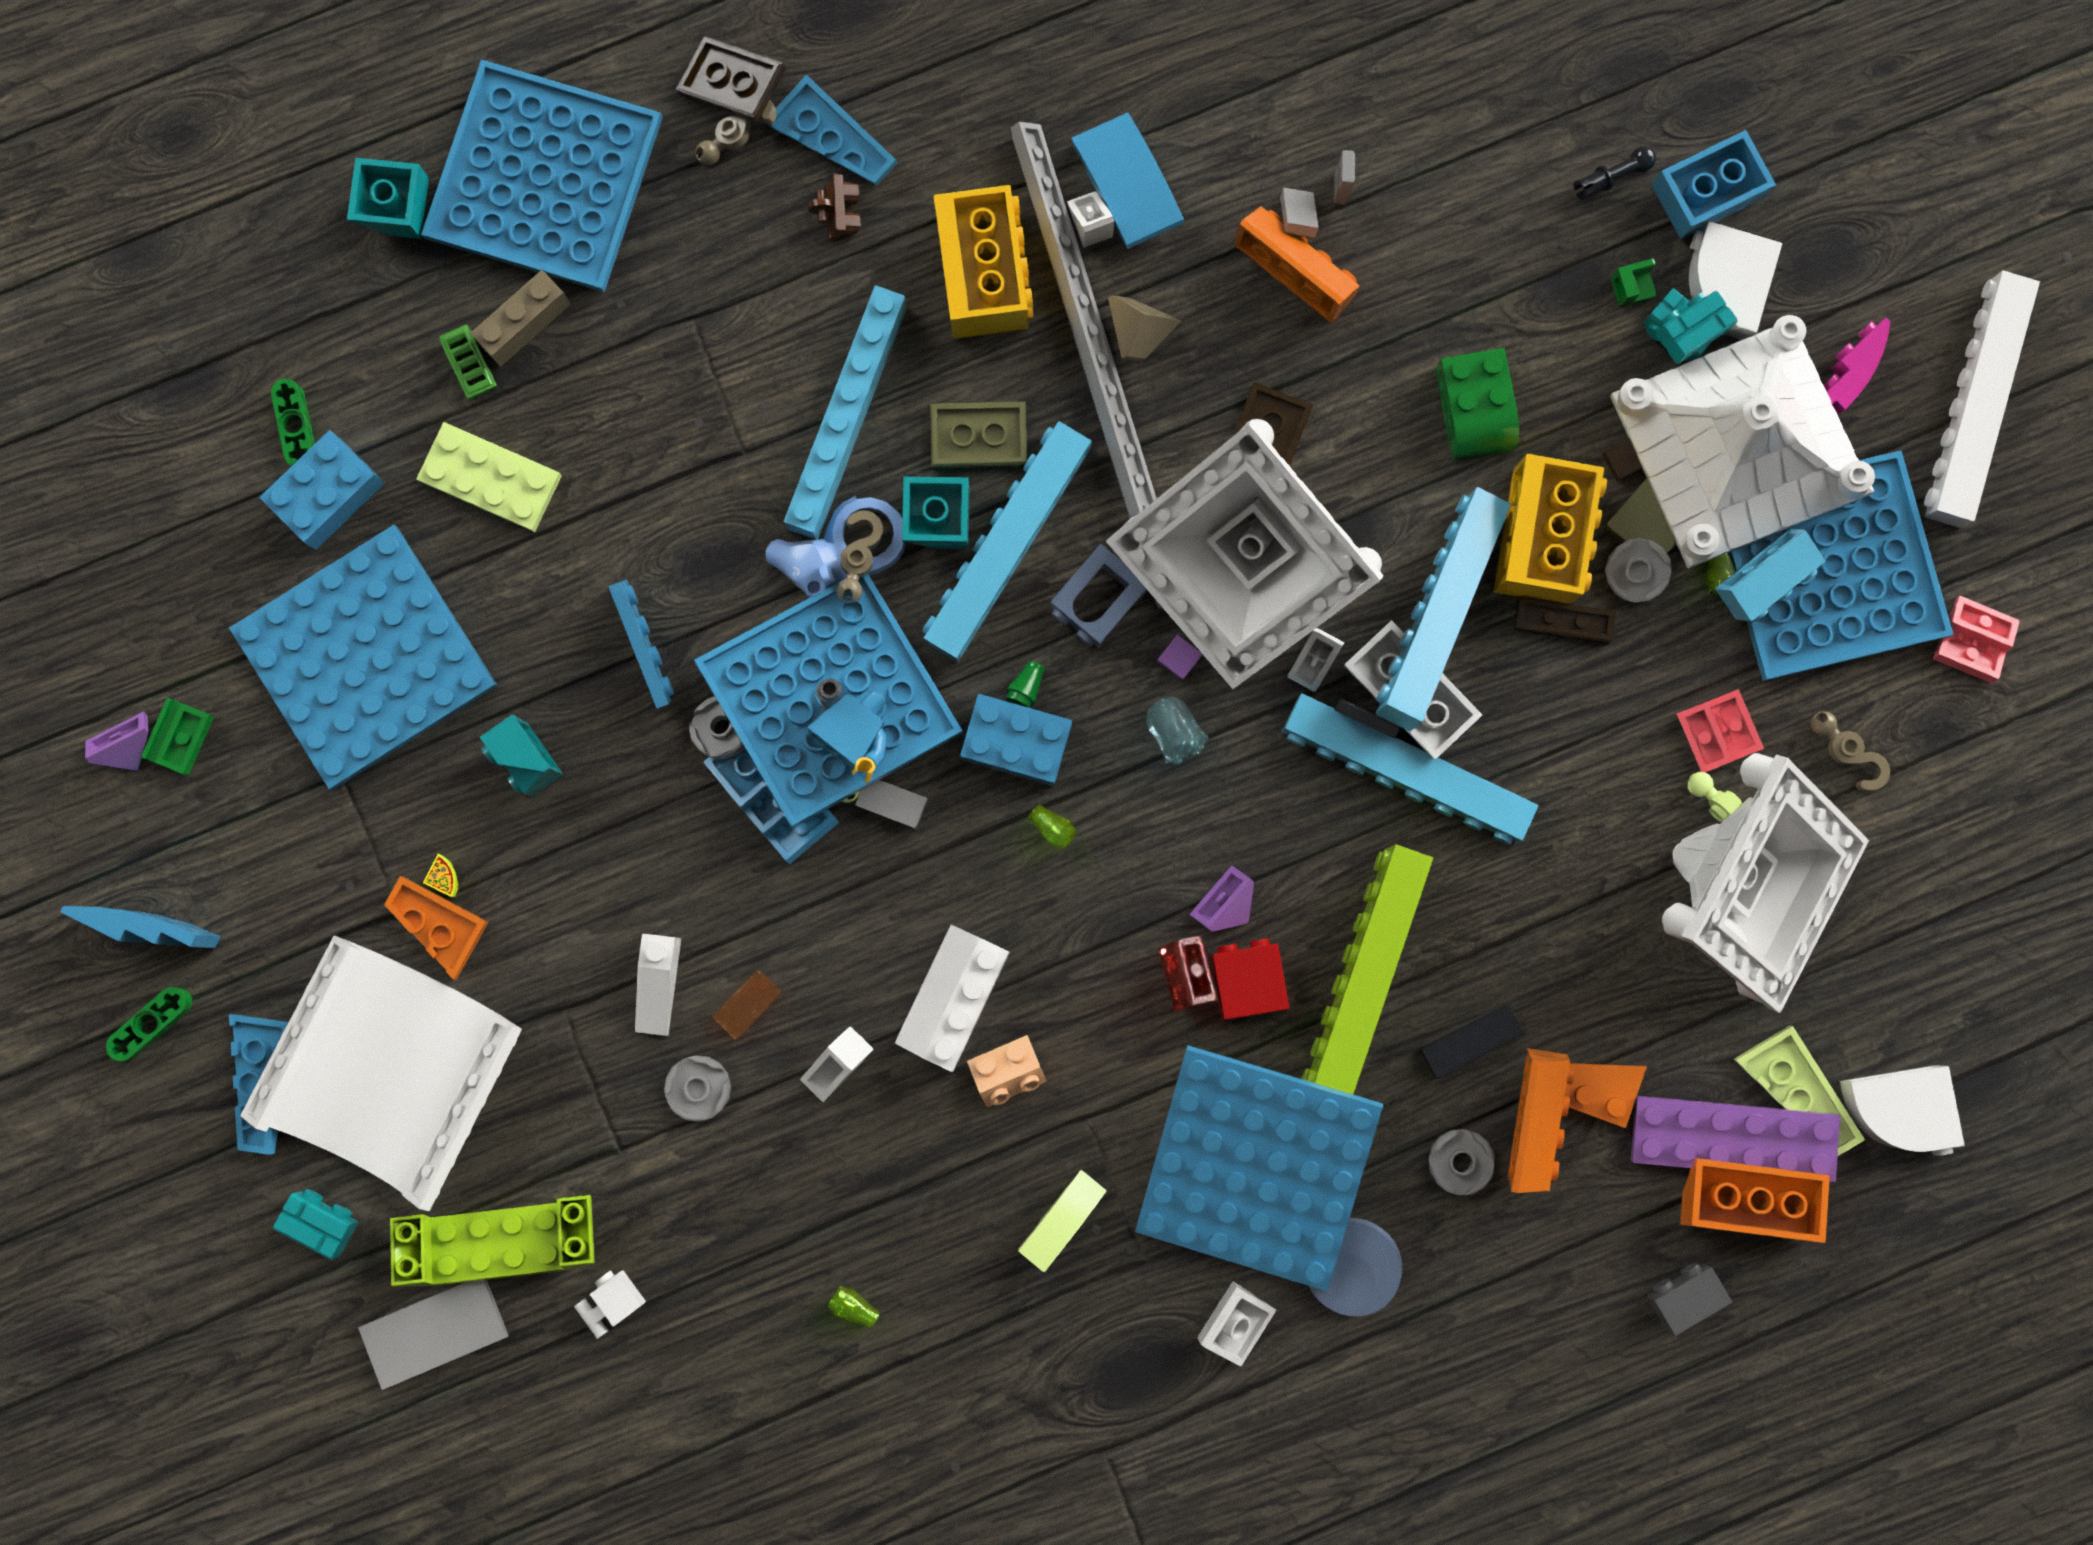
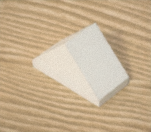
[1067,191,1114,248]
[1287,628,1344,692]

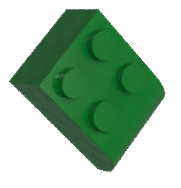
[1435,348,1519,461]

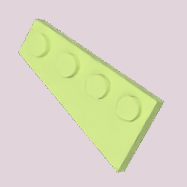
[1733,1026,1865,1156]

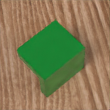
[1610,258,1656,308]

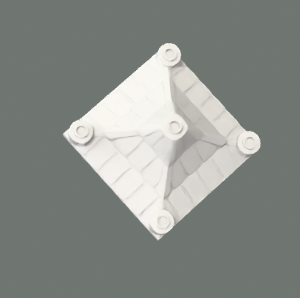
[1610,315,1875,569]
[1106,419,1383,689]
[1662,753,1869,1013]

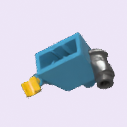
[808,679,887,783]

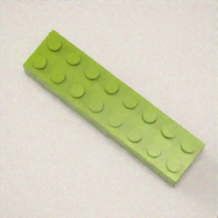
[1301,844,1434,1094]

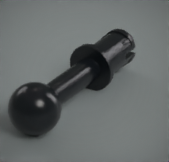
[1573,146,1656,200]

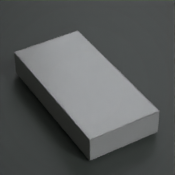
[1334,150,1355,205]
[1280,187,1319,237]
[855,780,928,829]

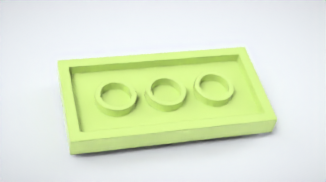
[416,422,562,533]

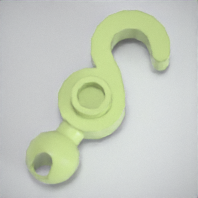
[1688,772,1742,822]

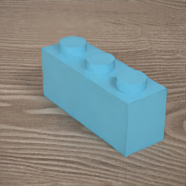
[1715,529,1826,622]

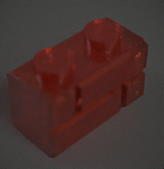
[1158,936,1218,1012]

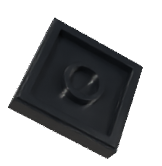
[1333,695,1400,739]

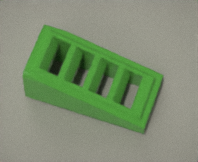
[439,325,498,400]

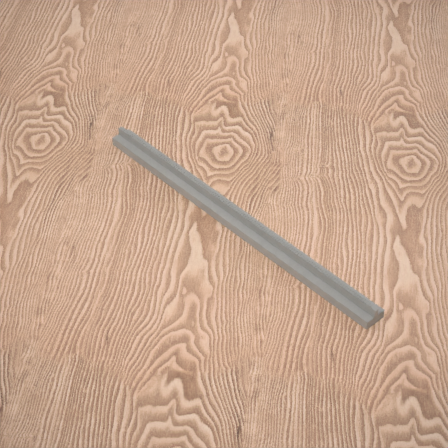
[1011,122,1163,609]

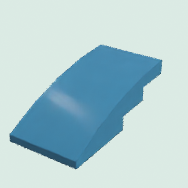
[1071,113,1185,249]
[704,749,839,865]
[60,906,221,948]

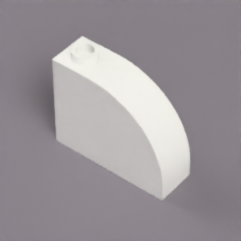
[1689,221,1782,340]
[1840,1065,1965,1156]

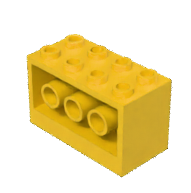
[934,185,1034,339]
[1493,454,1607,604]

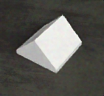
[1197,1281,1276,1366]

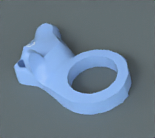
[765,496,906,598]

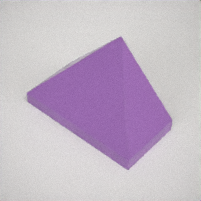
[85,712,148,771]
[1190,866,1254,932]

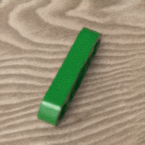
[271,379,315,466]
[106,987,192,1061]

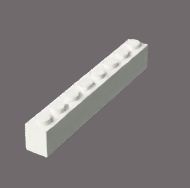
[1924,271,2040,528]

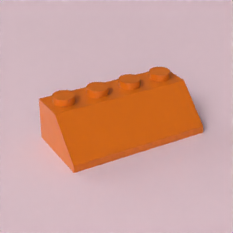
[1234,206,1360,324]
[1507,1048,1575,1193]
[1680,1158,1830,1243]

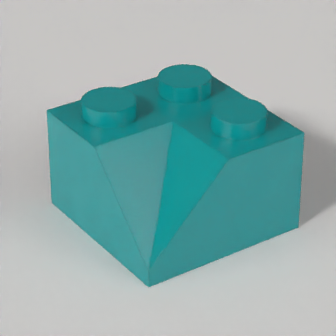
[347,158,429,239]
[902,477,970,549]
[480,714,563,797]

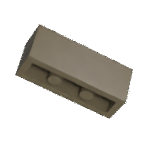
[470,270,571,367]

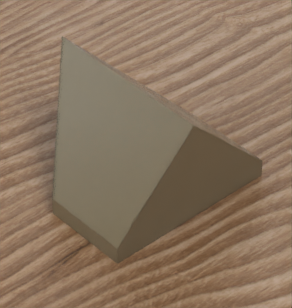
[1108,295,1181,361]

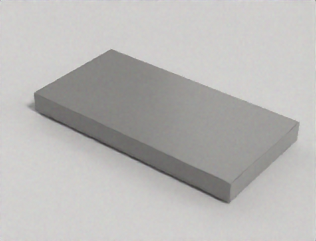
[358,1280,509,1390]

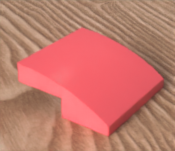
[1933,596,2020,684]
[1677,689,1764,772]

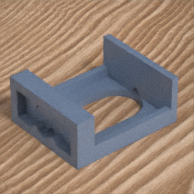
[1050,544,1148,648]

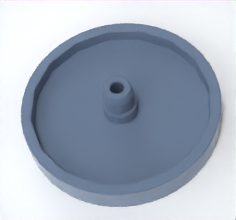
[1309,1218,1402,1316]

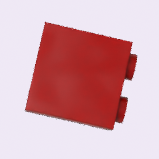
[1210,938,1290,1020]

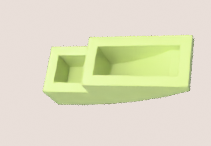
[1018,1170,1107,1272]

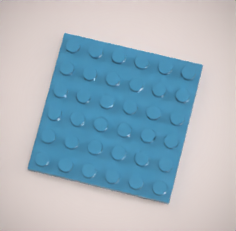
[421,59,663,293]
[1728,450,1954,681]
[229,525,498,790]
[694,574,962,829]
[1135,1046,1383,1291]

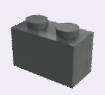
[1646,1262,1733,1336]

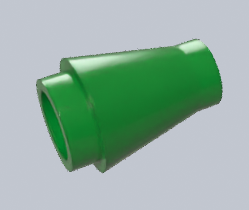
[1005,660,1045,708]

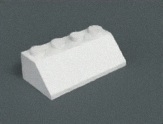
[1344,620,1482,760]
[895,925,1010,1072]

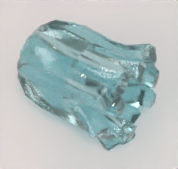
[1147,696,1209,765]

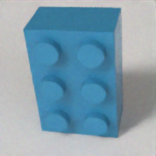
[1651,130,1776,239]
[259,430,385,550]
[960,694,1072,786]

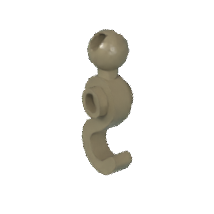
[695,100,777,166]
[837,510,883,603]
[1811,711,1890,791]

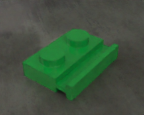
[141,698,215,776]

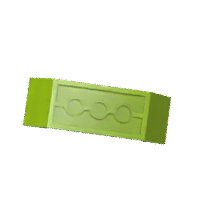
[390,1195,595,1287]

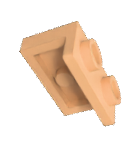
[967,1035,1046,1107]

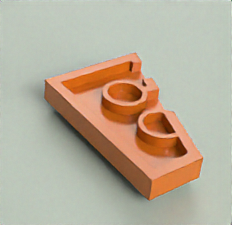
[384,876,489,980]
[1565,1063,1647,1128]

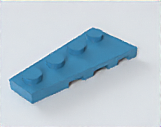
[764,75,898,186]
[608,579,674,709]
[229,1014,289,1155]

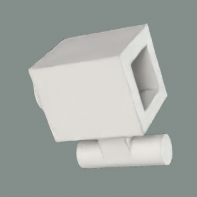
[574,1270,646,1339]

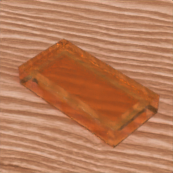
[713,969,782,1040]

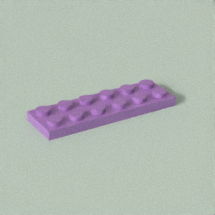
[1631,1096,1841,1182]

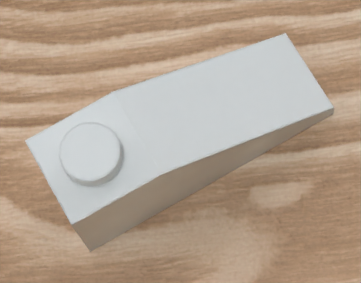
[635,934,681,1036]

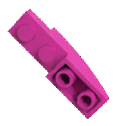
[1823,318,1891,415]

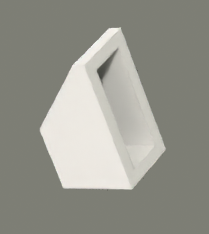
[800,1027,873,1102]

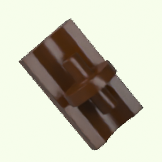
[808,174,861,241]

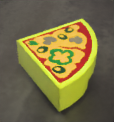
[423,854,458,898]

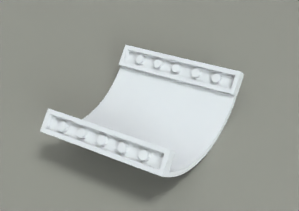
[240,936,522,1211]

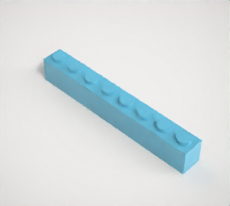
[783,285,907,540]
[922,421,1092,663]
[1376,487,1511,732]
[1282,693,1539,845]

